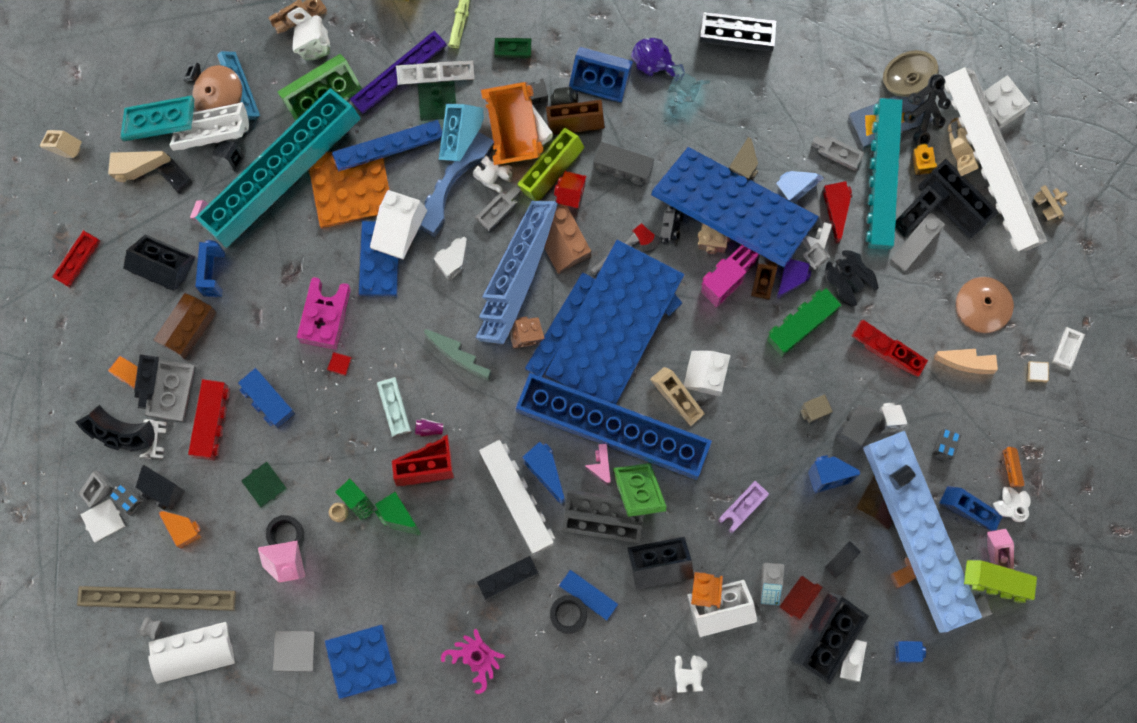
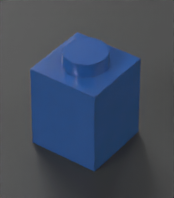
[895,641,926,663]

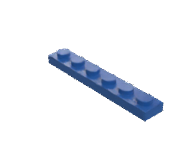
[332,120,442,172]
[525,272,595,377]

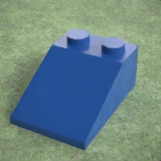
[522,442,565,506]

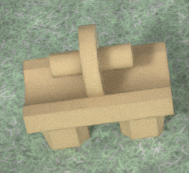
[1034,185,1068,221]

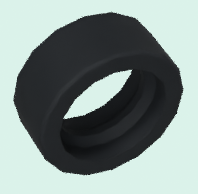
[266,515,304,547]
[825,541,861,578]
[550,595,587,634]

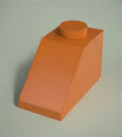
[159,511,201,549]

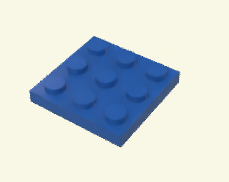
[325,625,397,699]

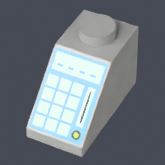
[760,563,784,606]

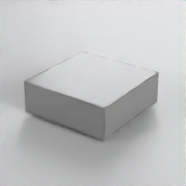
[803,243,830,270]

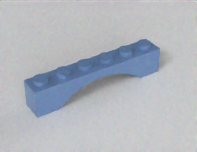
[419,132,494,238]

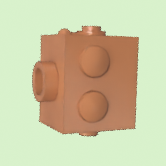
[509,317,545,349]

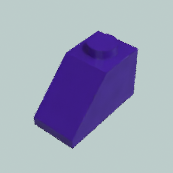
[776,258,812,299]

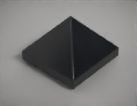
[183,62,201,82]

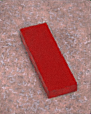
[52,230,100,287]

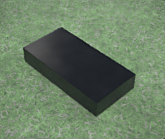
[155,154,192,194]

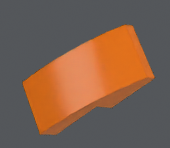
[108,356,138,389]

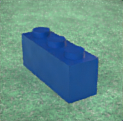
[238,368,295,429]

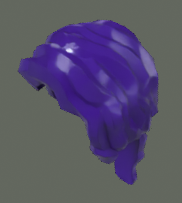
[631,38,681,82]

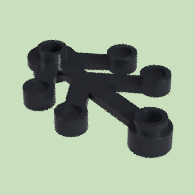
[904,74,951,145]

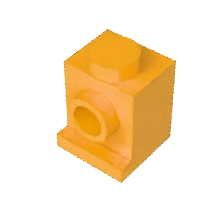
[912,144,937,175]

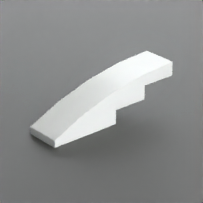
[396,60,475,85]

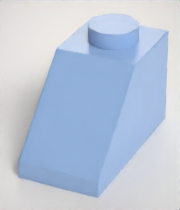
[776,171,824,202]

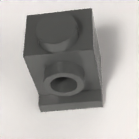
[528,78,548,106]

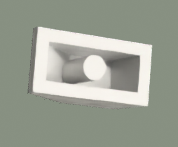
[878,403,907,433]

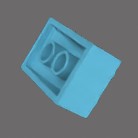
[439,104,484,161]

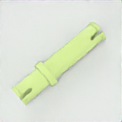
[448,0,470,49]

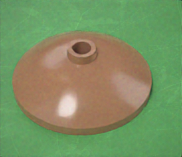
[193,65,242,112]
[956,277,1014,333]

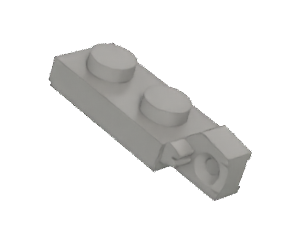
[811,136,864,171]
[475,186,521,232]

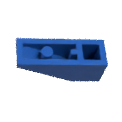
[939,486,1002,531]

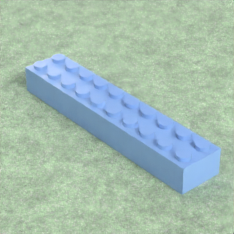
[863,431,982,633]

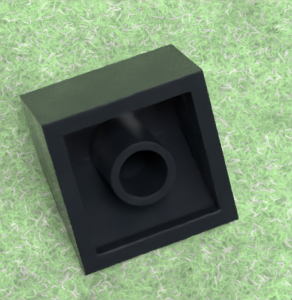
[135,465,185,510]

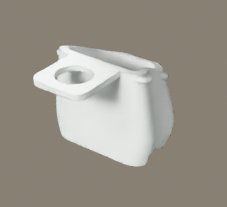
[287,7,330,60]

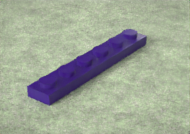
[350,30,447,115]

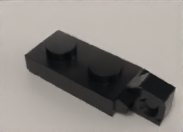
[134,354,159,409]

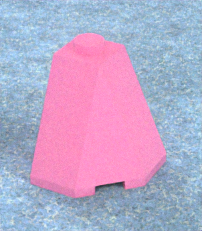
[258,541,305,583]

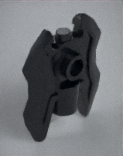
[825,250,879,306]

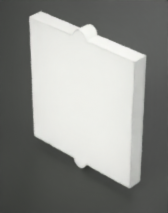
[80,499,126,543]

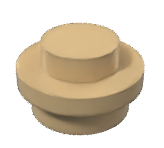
[329,503,348,522]

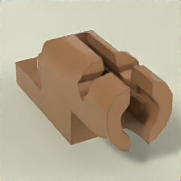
[268,0,327,34]

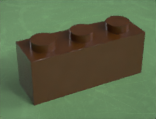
[546,100,605,135]

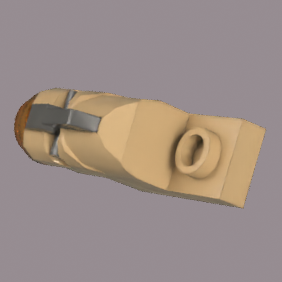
[948,117,979,176]

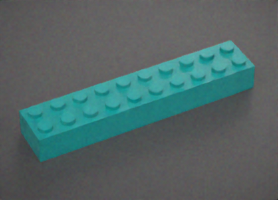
[195,88,361,248]

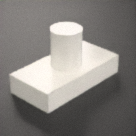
[839,640,867,682]

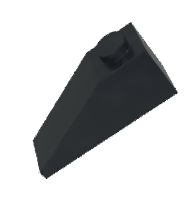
[895,181,950,237]

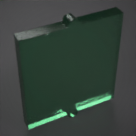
[241,461,287,508]

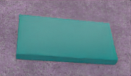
[120,95,195,142]

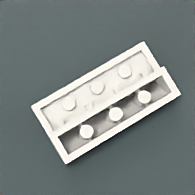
[170,102,249,151]
[148,622,235,684]

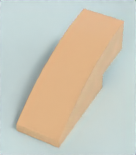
[934,349,998,374]

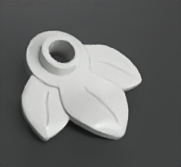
[993,487,1031,522]

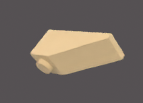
[108,151,171,182]
[650,367,705,426]

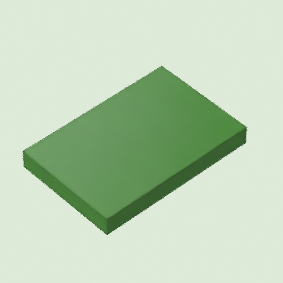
[613,463,667,517]

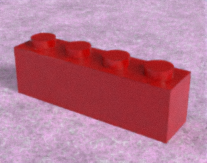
[188,379,230,461]

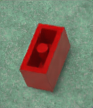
[554,171,587,208]

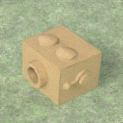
[697,223,730,254]

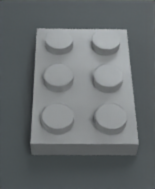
[145,360,196,422]

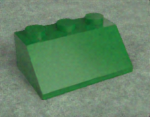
[374,492,421,535]

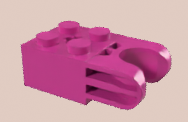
[701,245,758,308]
[296,277,351,350]

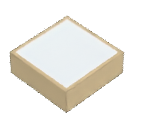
[1028,361,1049,383]

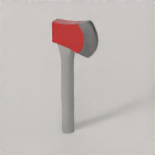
[591,223,660,275]

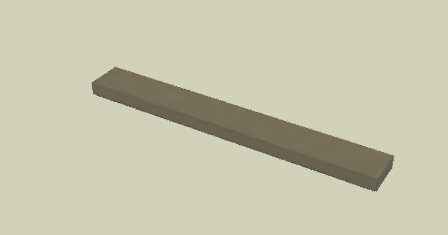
[77,586,236,611]

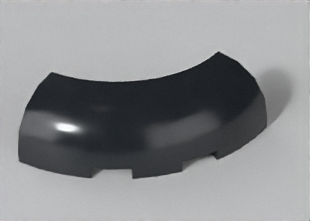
[75,404,155,451]

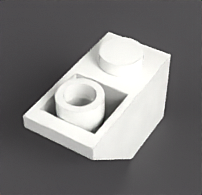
[434,236,468,281]

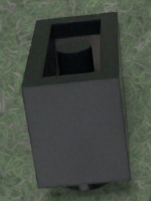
[212,141,244,172]

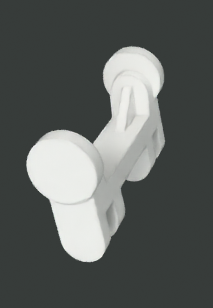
[140,419,167,459]

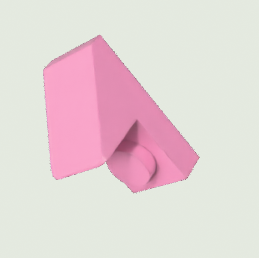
[585,444,611,486]

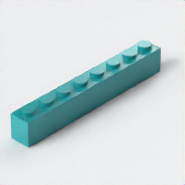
[865,98,903,250]

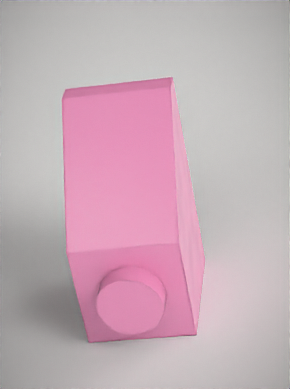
[987,529,1014,570]

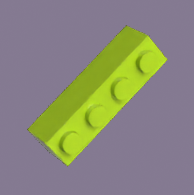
[517,128,585,201]
[964,560,1037,603]

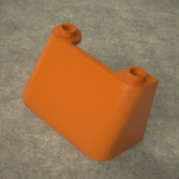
[481,82,543,165]

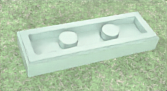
[377,377,411,438]

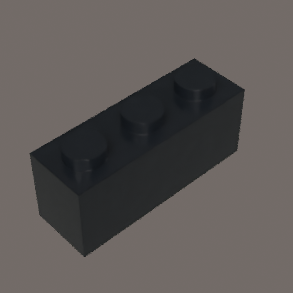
[477,556,539,602]

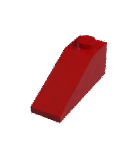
[822,181,853,244]

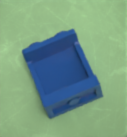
[195,240,226,297]

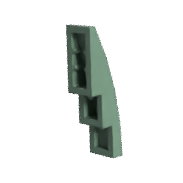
[424,329,492,381]

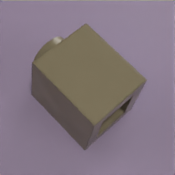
[801,394,833,424]

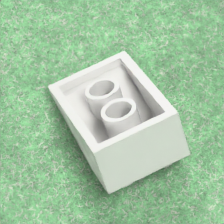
[370,190,427,259]

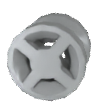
[139,617,162,640]

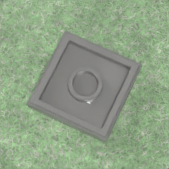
[273,631,315,672]

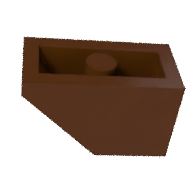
[751,255,778,300]

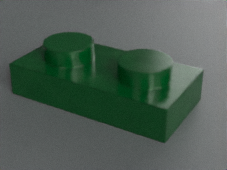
[494,38,532,58]

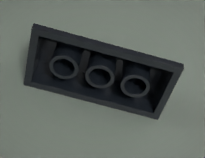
[790,592,869,684]

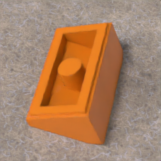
[1003,447,1025,488]

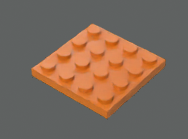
[309,150,390,228]

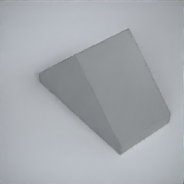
[79,470,114,508]

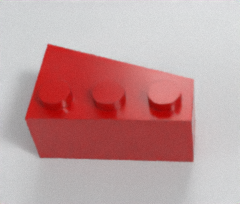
[392,434,454,487]

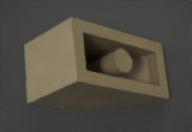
[729,137,759,180]

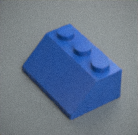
[569,47,633,103]
[808,455,860,493]

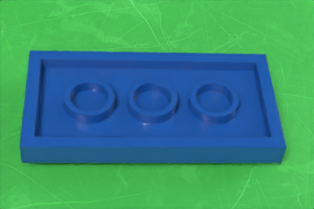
[359,221,399,296]

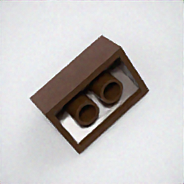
[153,293,217,360]

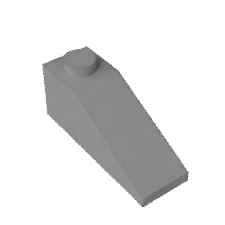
[890,212,945,271]

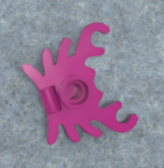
[441,629,505,694]

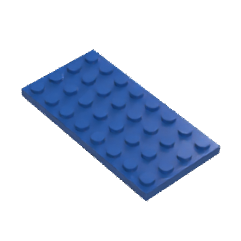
[651,147,819,267]
[545,240,685,405]

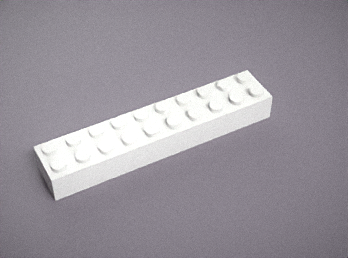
[944,67,1047,251]

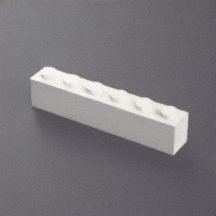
[479,440,555,556]

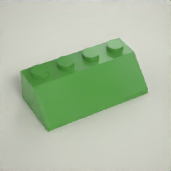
[277,54,362,121]

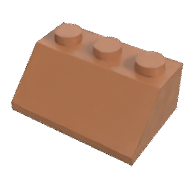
[544,205,591,274]

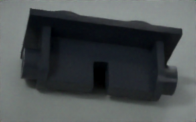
[660,206,684,247]

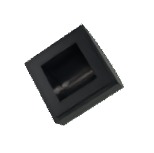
[889,464,916,490]

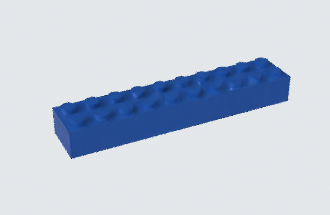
[516,373,712,480]

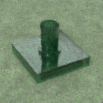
[418,81,457,121]

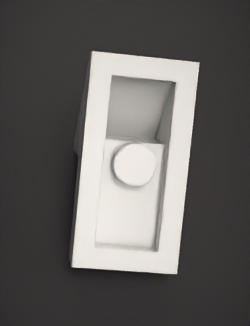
[803,222,832,250]

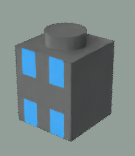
[932,429,962,461]
[109,483,143,515]

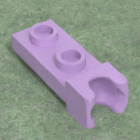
[718,481,769,533]

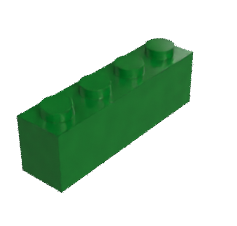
[767,288,841,357]
[335,478,375,520]

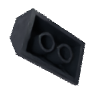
[123,234,195,291]
[627,536,694,590]

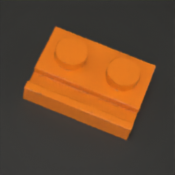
[691,572,723,609]

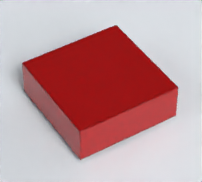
[327,352,352,376]

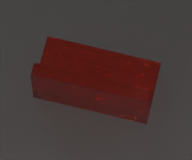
[779,576,823,621]

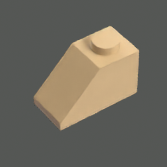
[40,130,82,158]

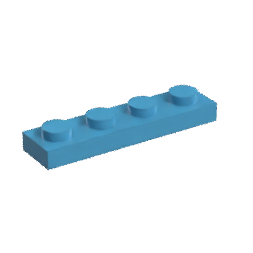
[217,51,260,120]

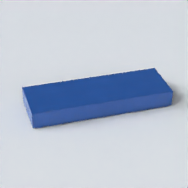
[559,570,618,621]

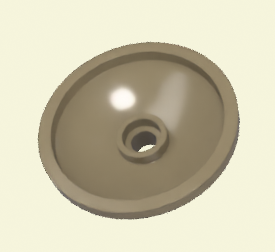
[883,50,939,97]

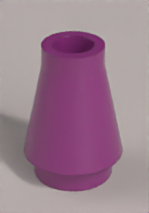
[415,418,443,437]

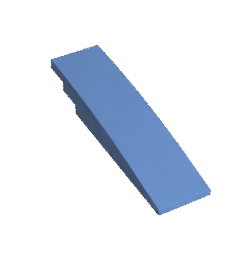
[475,201,558,344]

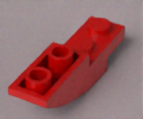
[851,319,929,377]

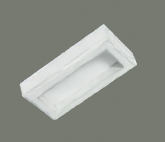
[1052,327,1085,370]

